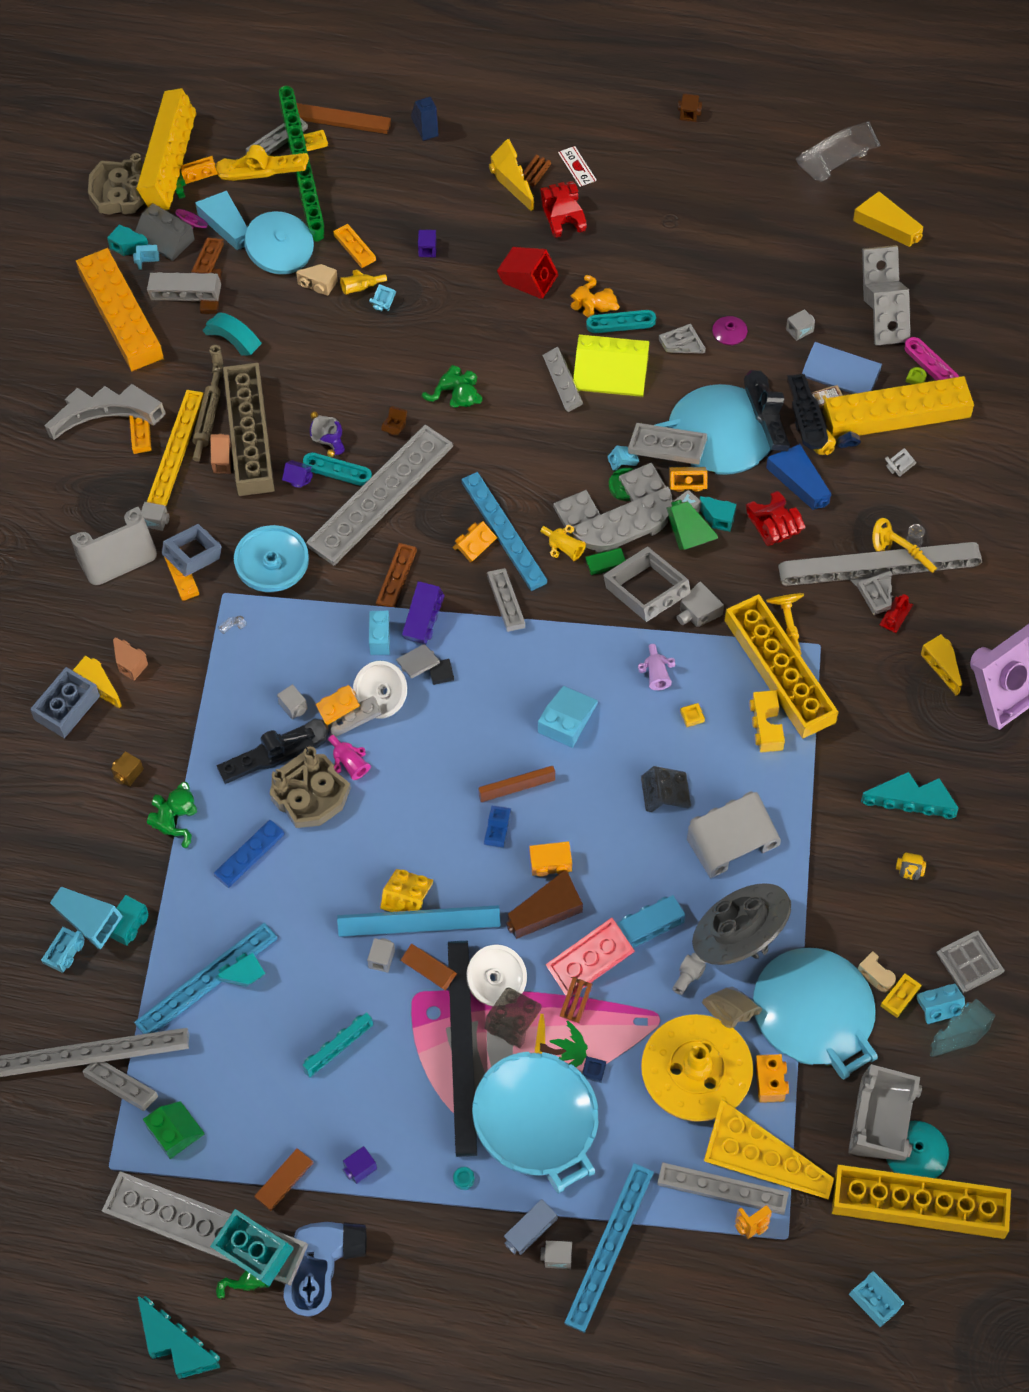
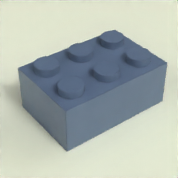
[30,667,100,739]

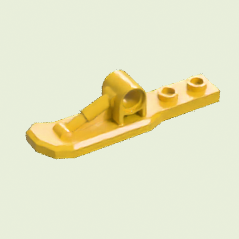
[216,145,309,181]

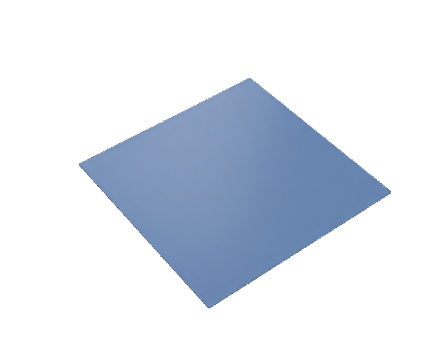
[109,593,821,1240]

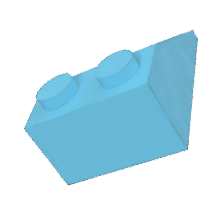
[538,686,598,748]

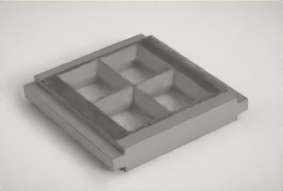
[936,931,1005,993]

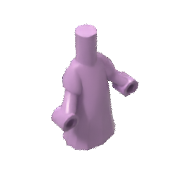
[638,644,675,690]

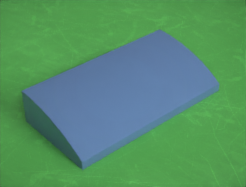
[802,342,882,394]

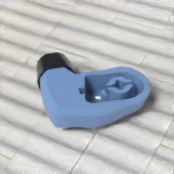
[284,1222,367,1317]

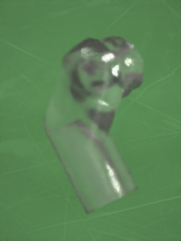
[218,616,247,634]

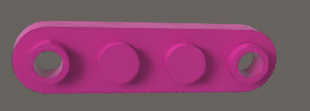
[905,337,959,381]

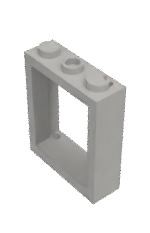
[603,546,691,622]

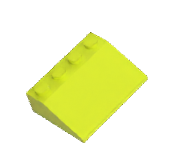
[573,335,649,397]

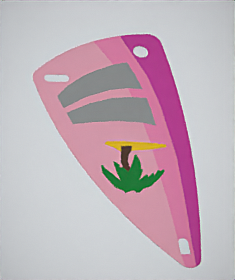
[411,990,660,1113]

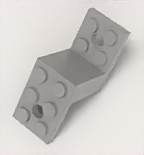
[862,245,910,345]

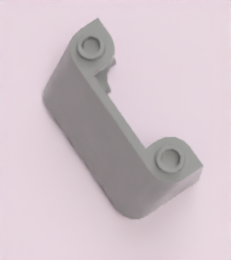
[70,507,157,585]
[848,1064,922,1161]

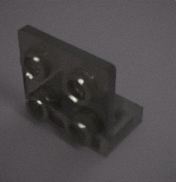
[641,766,691,812]

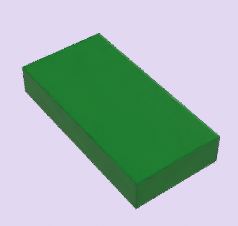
[586,548,626,575]

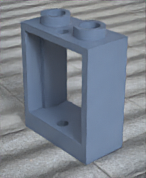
[162,524,222,577]
[504,1199,558,1255]

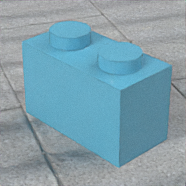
[369,610,390,655]

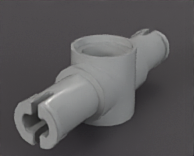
[672,953,706,995]

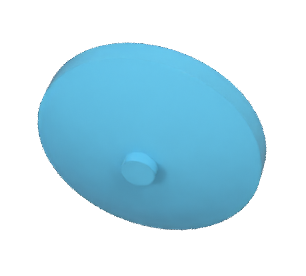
[245,211,314,274]
[234,525,309,592]

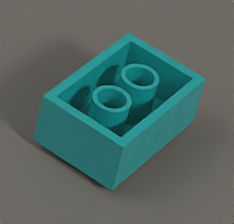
[210,1209,294,1286]

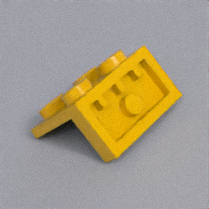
[380,869,433,912]

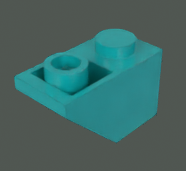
[107,224,148,256]
[700,496,736,532]
[216,953,266,987]

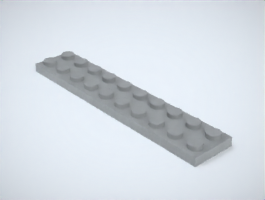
[306,425,453,566]
[102,1171,308,1286]

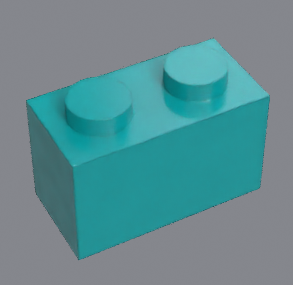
[109,895,149,946]

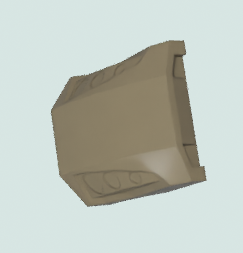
[702,987,762,1028]

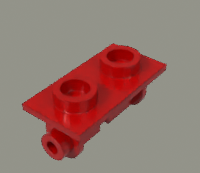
[879,594,913,633]

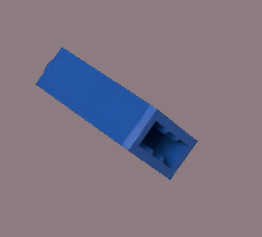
[766,444,831,510]

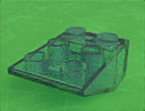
[930,999,996,1057]

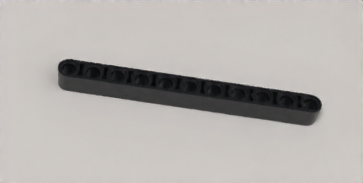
[448,940,477,1157]

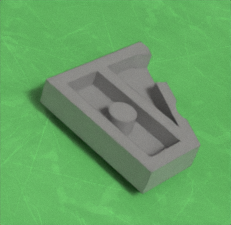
[659,324,706,353]
[857,571,892,615]

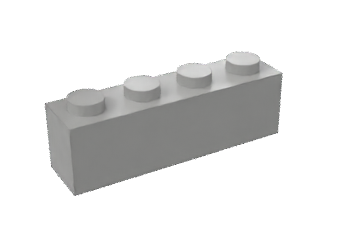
[147,272,221,301]

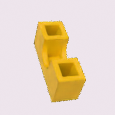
[749,690,785,752]

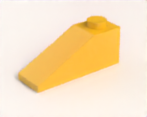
[921,634,962,696]
[73,656,122,708]

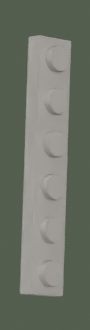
[657,1162,789,1215]

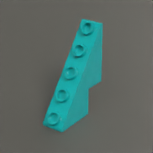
[861,772,959,819]
[138,1296,220,1379]

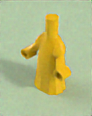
[340,270,387,295]
[540,525,586,561]

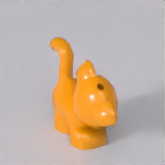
[570,275,620,317]

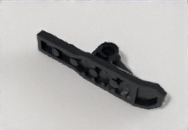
[744,370,790,451]
[787,374,828,450]
[216,718,329,784]

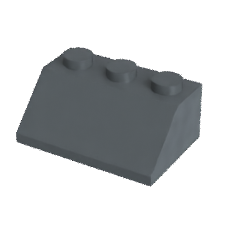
[135,204,195,261]

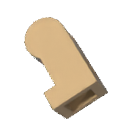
[858,951,896,993]

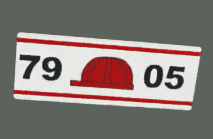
[558,146,596,187]

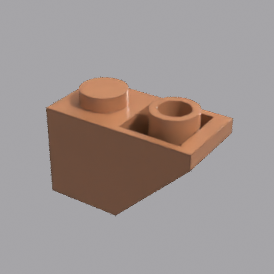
[211,434,233,474]
[113,637,148,681]

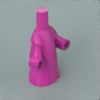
[328,735,371,780]

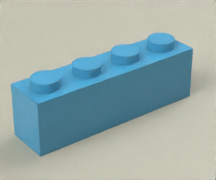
[617,895,685,948]

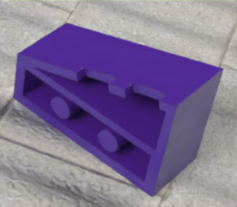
[402,581,445,645]

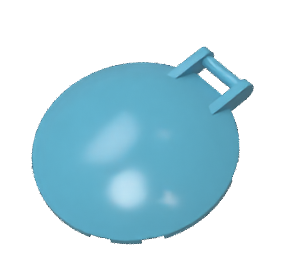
[655,384,771,475]
[753,948,878,1080]
[472,1052,599,1194]

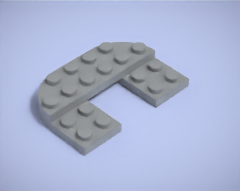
[553,463,672,553]

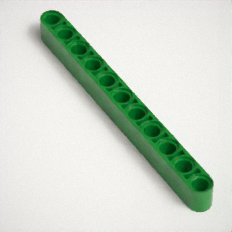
[279,86,324,241]

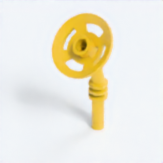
[872,518,937,573]
[766,593,804,655]

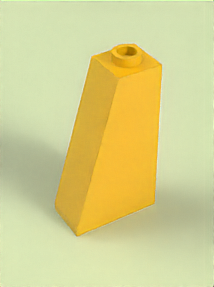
[853,192,923,247]

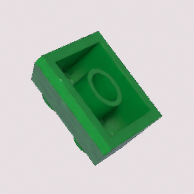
[143,1101,205,1159]

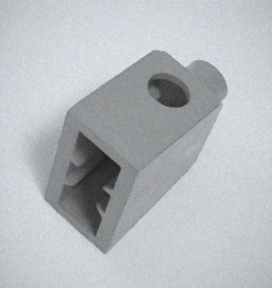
[677,581,724,627]

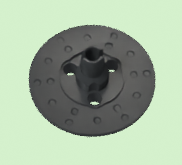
[692,883,791,965]

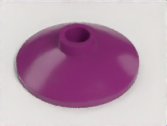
[176,209,208,229]
[712,316,747,345]

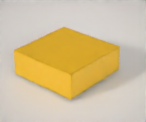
[680,703,705,727]

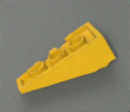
[489,139,534,211]

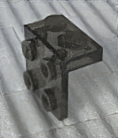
[485,987,542,1048]

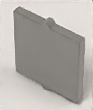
[396,644,440,679]

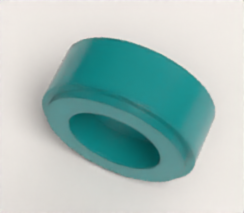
[453,1167,475,1190]

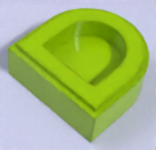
[906,367,927,384]

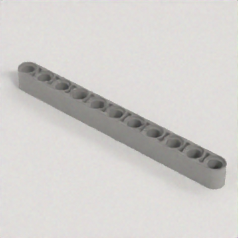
[778,542,982,586]

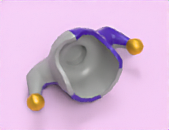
[310,412,345,457]

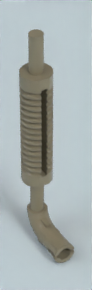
[193,345,223,461]

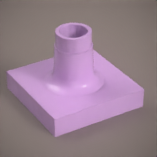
[970,624,1029,730]

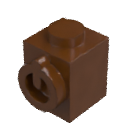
[678,94,702,122]

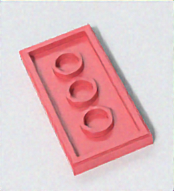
[545,917,635,996]

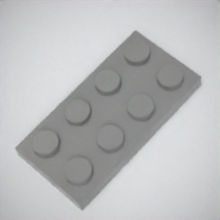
[628,423,707,465]

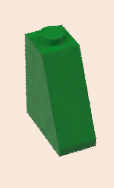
[666,499,718,550]

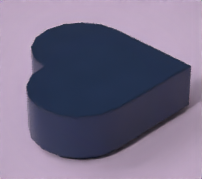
[836,431,861,448]

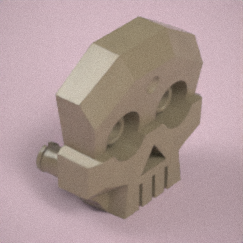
[88,153,146,214]
[269,746,351,828]

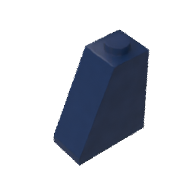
[411,97,438,141]

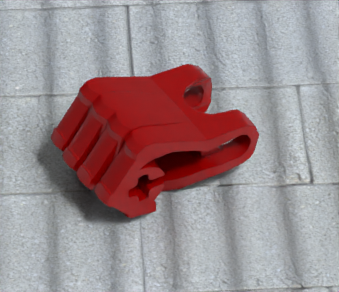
[540,181,587,238]
[746,491,805,546]

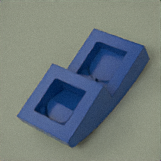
[484,805,511,848]

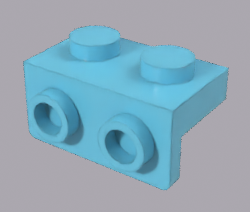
[41,927,85,973]
[917,984,966,1024]
[849,1271,904,1327]

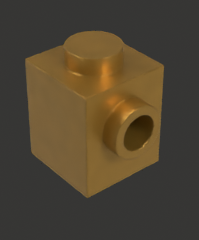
[111,751,144,787]

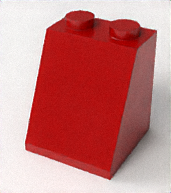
[497,247,559,299]

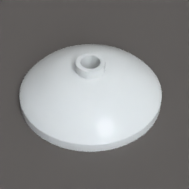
[353,661,407,719]
[467,945,527,1007]

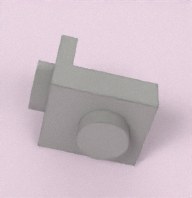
[885,448,916,477]

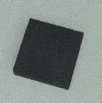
[429,659,454,685]

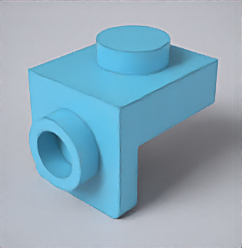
[133,245,159,270]
[369,284,396,311]
[608,446,640,471]

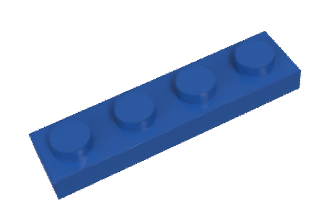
[214,820,285,888]

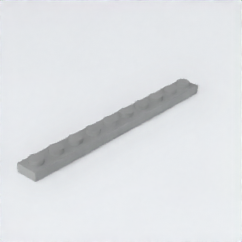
[0,1028,189,1077]

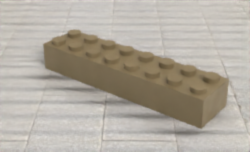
[223,363,275,496]

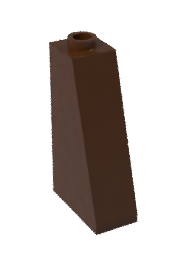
[506,870,583,939]

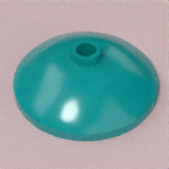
[886,1121,949,1179]

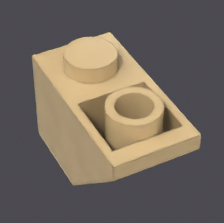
[296,264,338,296]

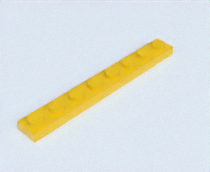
[147,390,204,506]

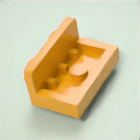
[181,156,218,184]
[452,521,497,562]
[316,685,360,725]
[735,1205,772,1239]

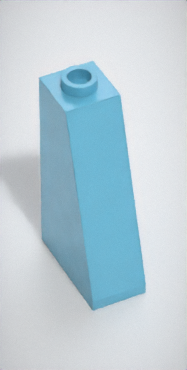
[195,191,247,250]
[50,887,123,949]

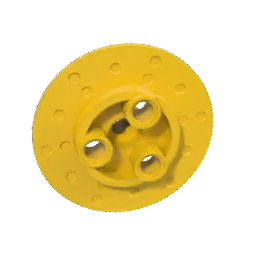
[641,1014,753,1122]

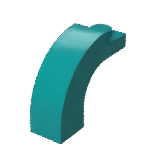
[202,312,262,356]

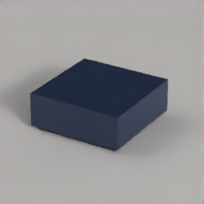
[582,1056,607,1083]

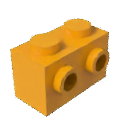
[669,467,707,492]
[529,841,572,877]
[755,1054,789,1103]

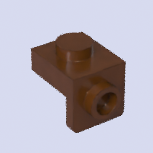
[381,406,407,435]

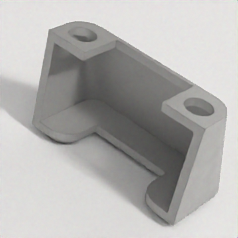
[687,791,781,879]

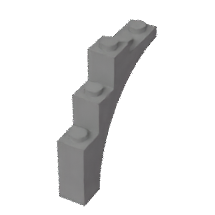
[45,384,166,440]

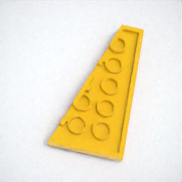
[704,1099,834,1199]

